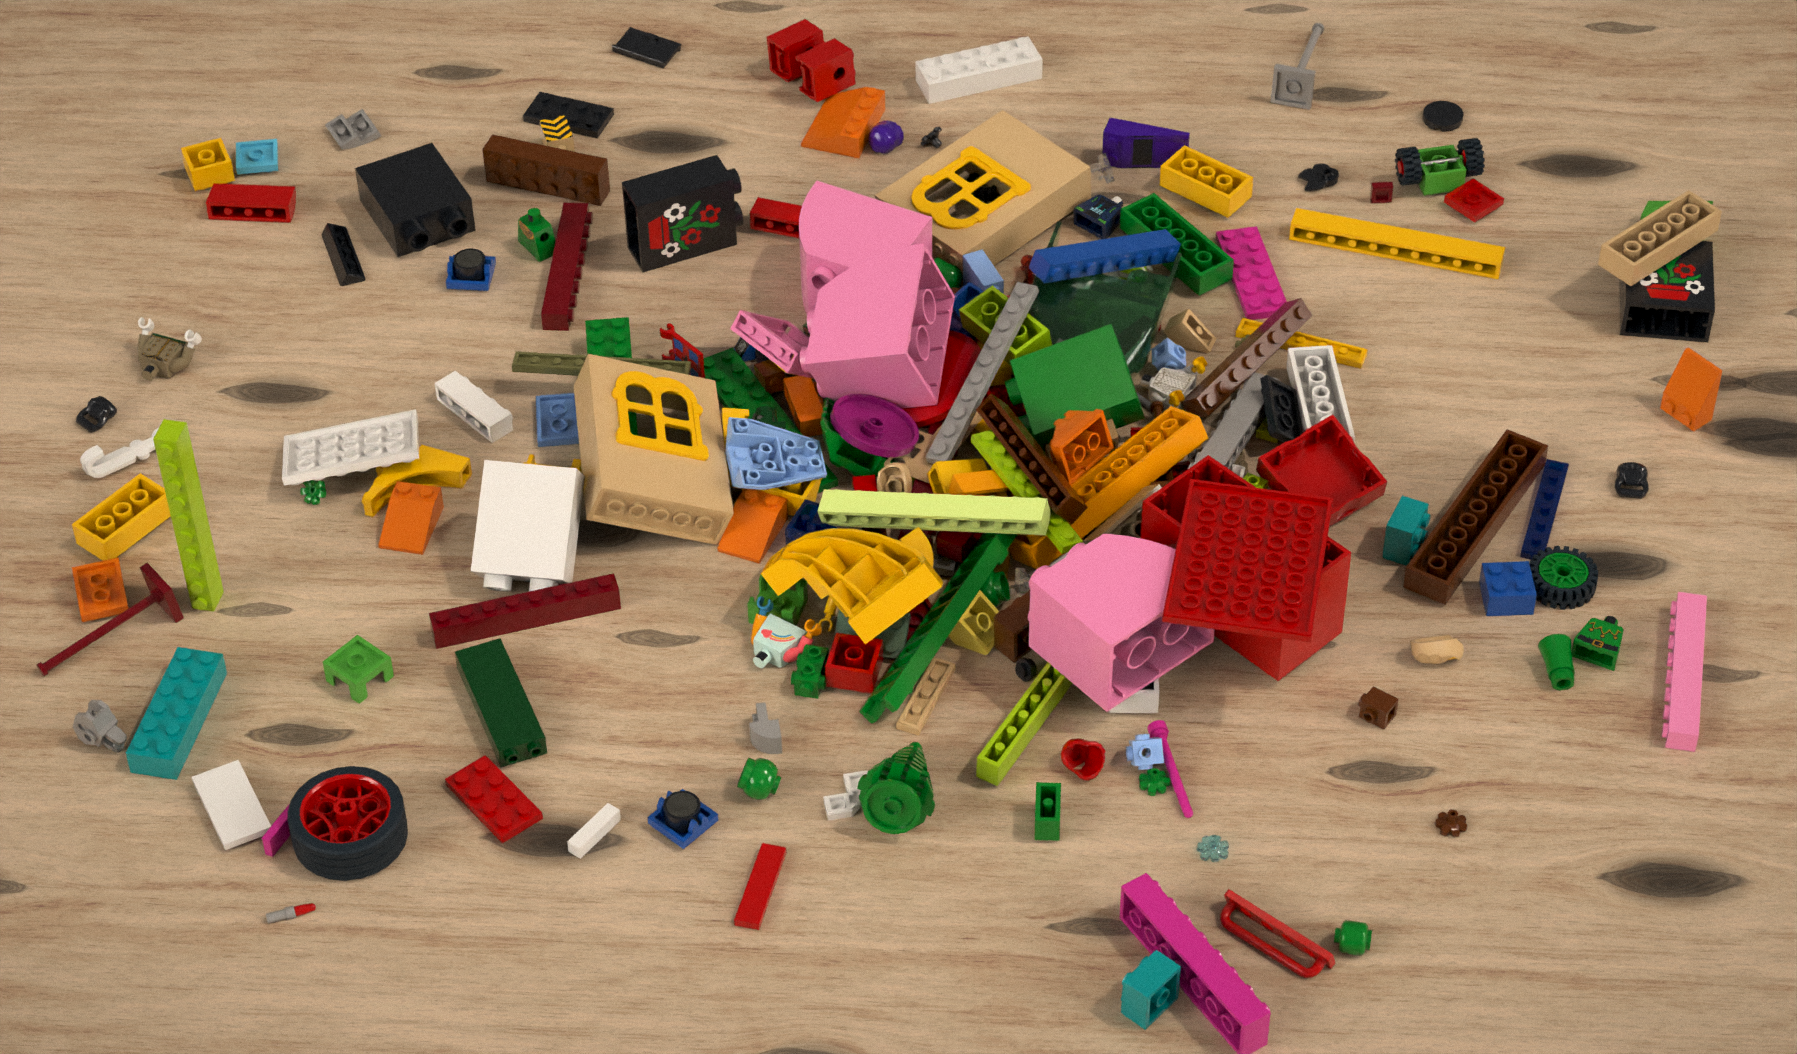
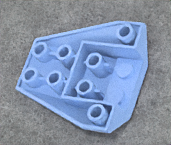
[725,417,827,490]

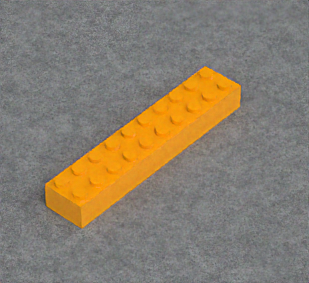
[1009,406,1208,569]

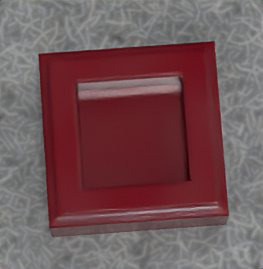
[1370,182,1393,203]

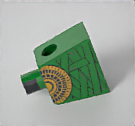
[518,208,555,262]

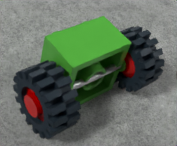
[1395,138,1485,195]

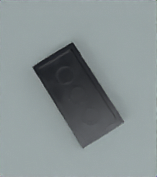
[523,92,614,138]

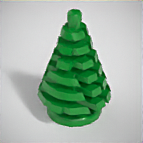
[857,742,935,834]

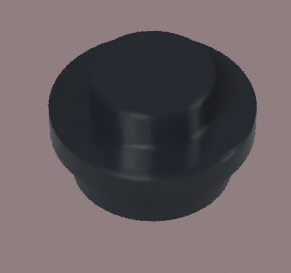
[1015,658,1037,682]

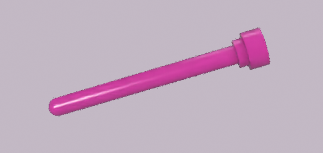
[1147,720,1193,818]

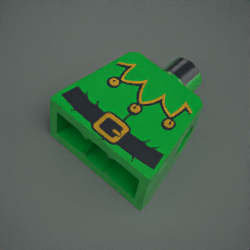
[1571,616,1624,671]

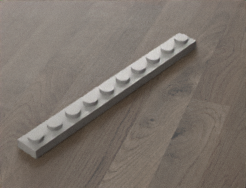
[926,282,1039,464]

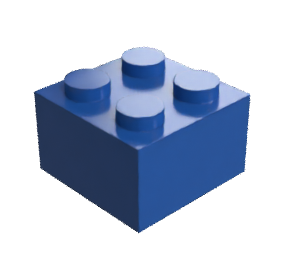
[1479,561,1537,616]

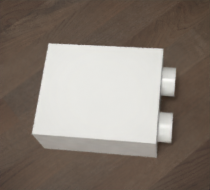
[471,460,585,591]

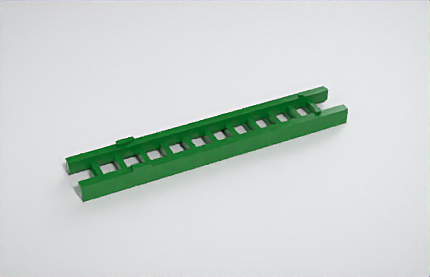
[859,533,1018,724]

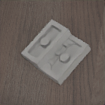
[325,109,381,150]

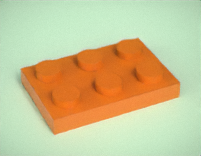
[72,558,128,622]

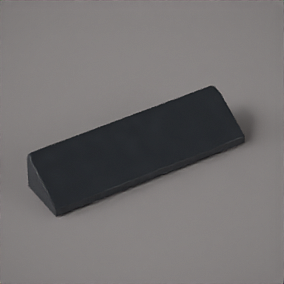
[322,223,366,286]

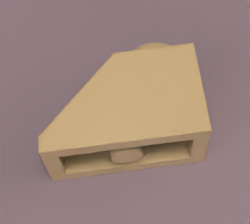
[1164,308,1217,354]

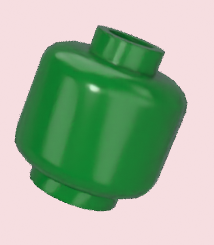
[1334,920,1372,956]

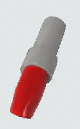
[266,903,316,924]

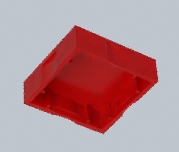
[1256,414,1388,527]

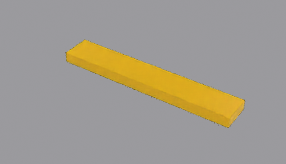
[1235,318,1368,369]

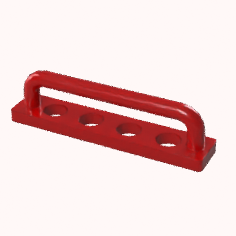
[1220,889,1336,978]

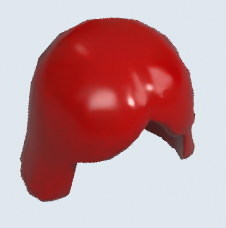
[1060,738,1105,780]

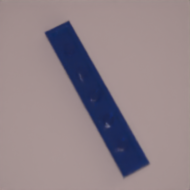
[1520,459,1569,560]

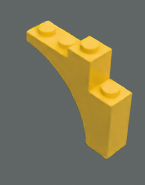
[362,444,472,517]

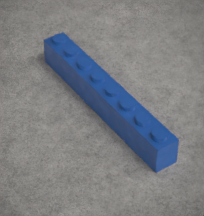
[1029,229,1181,283]

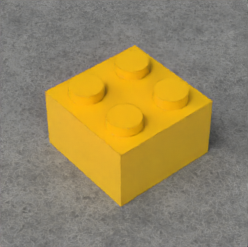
[181,138,235,191]

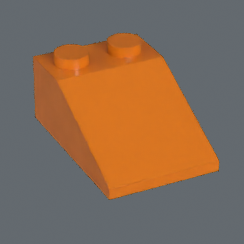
[1660,347,1723,431]
[379,481,444,555]
[718,489,788,564]

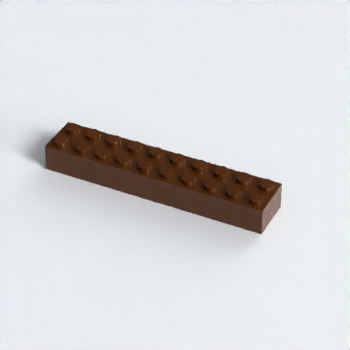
[1403,429,1548,605]

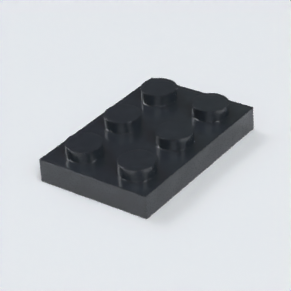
[1260,375,1303,443]

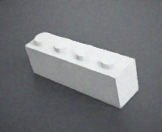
[435,371,513,443]

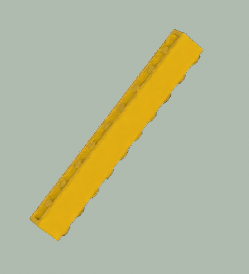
[1289,208,1505,279]

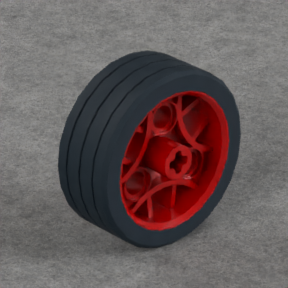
[288,766,408,881]

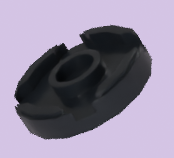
[1422,101,1464,132]

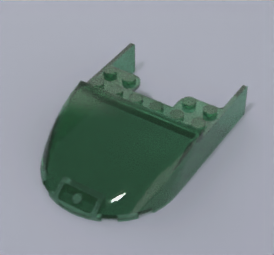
[1028,221,1182,374]

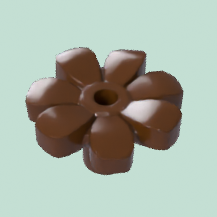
[1435,809,1467,837]

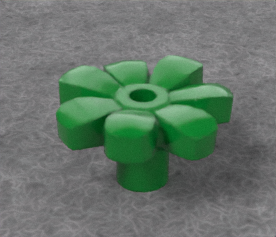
[300,480,326,505]
[1139,768,1170,796]

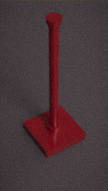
[36,562,184,677]

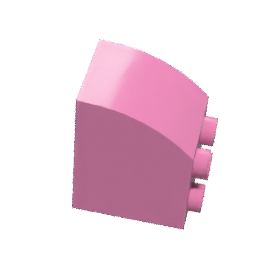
[799,181,932,314]
[800,243,955,408]
[1028,534,1215,712]

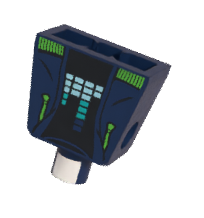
[1074,195,1123,239]

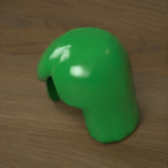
[934,257,963,288]

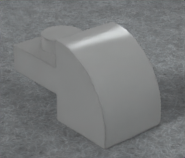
[749,702,782,754]

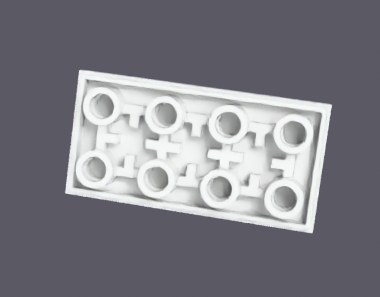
[192,760,271,850]

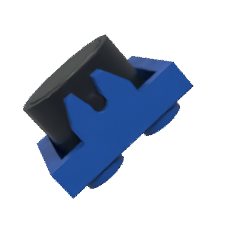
[446,248,496,291]
[647,789,719,849]

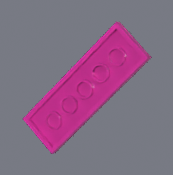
[1215,226,1287,320]

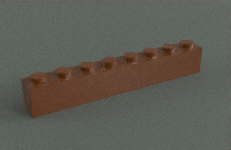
[1180,298,1313,418]
[976,394,1088,524]

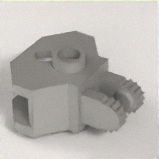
[73,700,127,753]

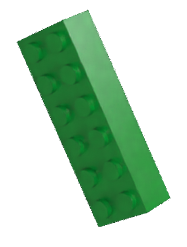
[1120,193,1234,296]

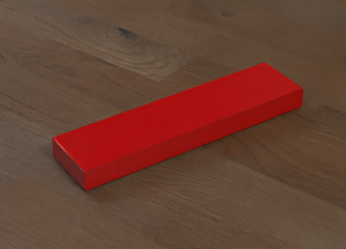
[734,843,787,930]

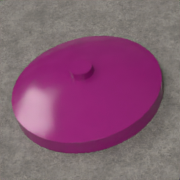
[830,394,919,457]

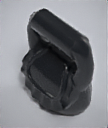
[76,396,117,433]
[1614,462,1649,499]

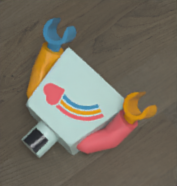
[751,596,822,668]

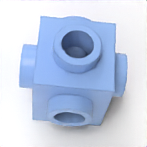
[1151,338,1186,371]
[1126,734,1164,770]

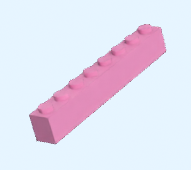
[1661,592,1707,752]

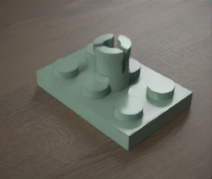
[833,609,911,660]

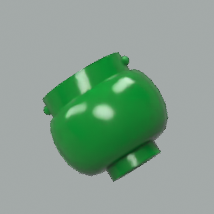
[980,571,1010,608]
[737,757,781,800]

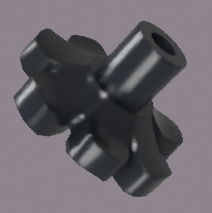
[920,126,943,149]

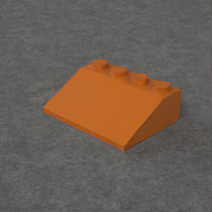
[801,87,885,158]

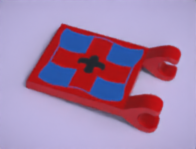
[660,323,705,378]

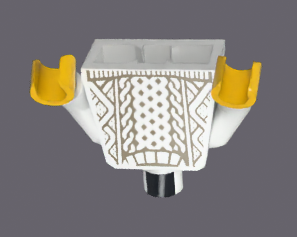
[1140,356,1208,410]

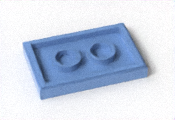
[536,393,579,447]

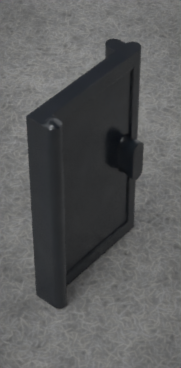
[612,27,681,69]

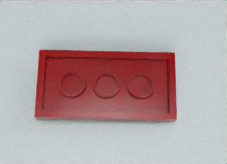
[445,755,543,843]

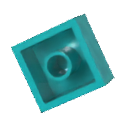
[1382,495,1431,566]
[1121,950,1181,1030]

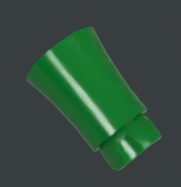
[1538,634,1575,691]

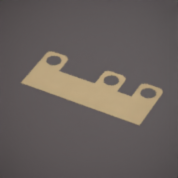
[884,412,982,483]

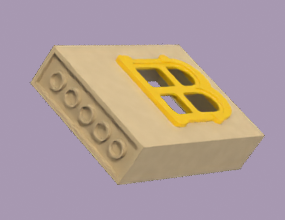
[875,110,1091,285]
[574,354,734,545]

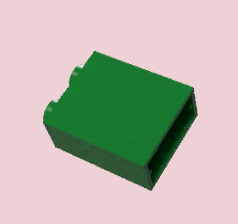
[1004,324,1145,452]

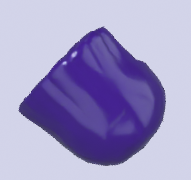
[868,120,904,154]

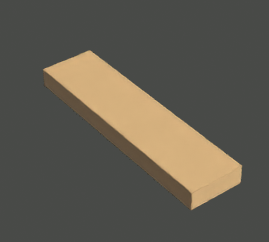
[896,657,956,736]

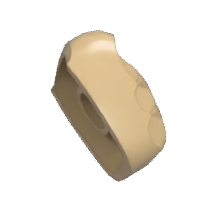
[877,462,912,493]
[1410,635,1464,664]

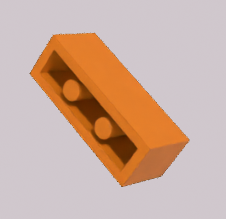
[783,375,824,437]

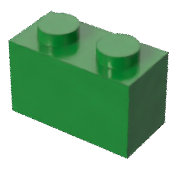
[1034,782,1061,841]

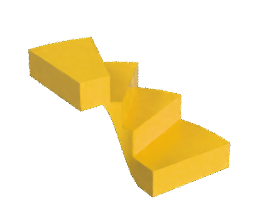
[761,528,943,644]

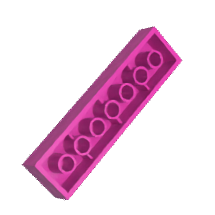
[1120,873,1271,1054]

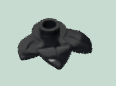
[1298,163,1339,191]

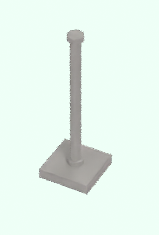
[1270,23,1324,110]

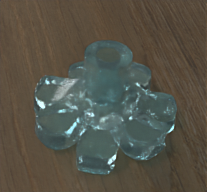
[1197,835,1229,862]

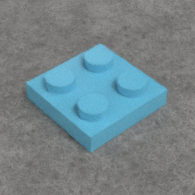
[236,139,278,175]

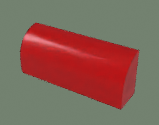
[206,183,296,223]

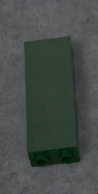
[455,638,547,767]

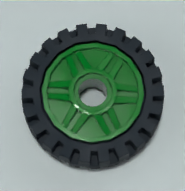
[1529,546,1598,610]

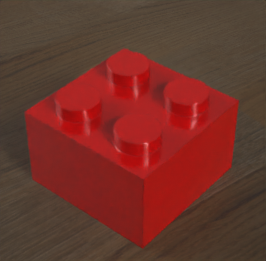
[825,632,883,694]

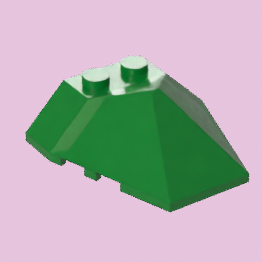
[820,398,898,477]

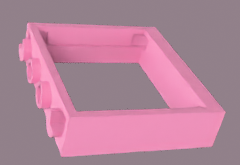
[730,310,813,378]

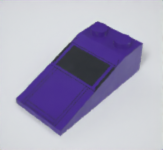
[1102,117,1190,168]

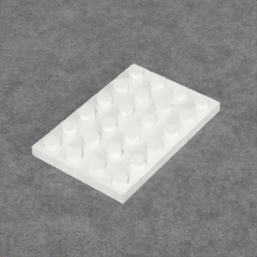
[282,409,419,486]

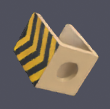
[540,116,575,152]

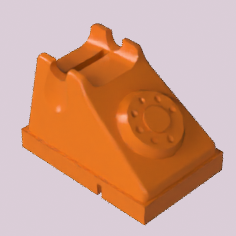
[1050,409,1114,485]

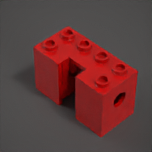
[766,19,856,102]

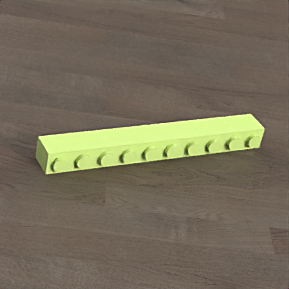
[817,489,1051,535]

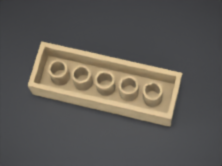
[1598,190,1722,286]

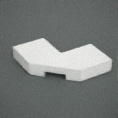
[823,770,868,821]

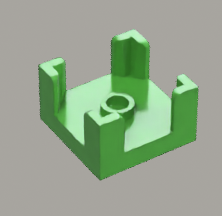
[747,575,808,626]
[323,635,394,704]

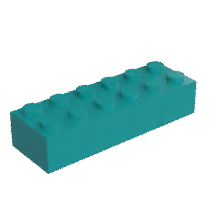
[126,647,227,780]

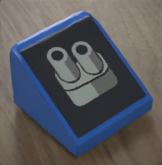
[734,337,756,362]

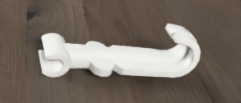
[80,428,159,478]

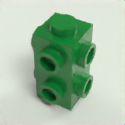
[791,644,829,699]

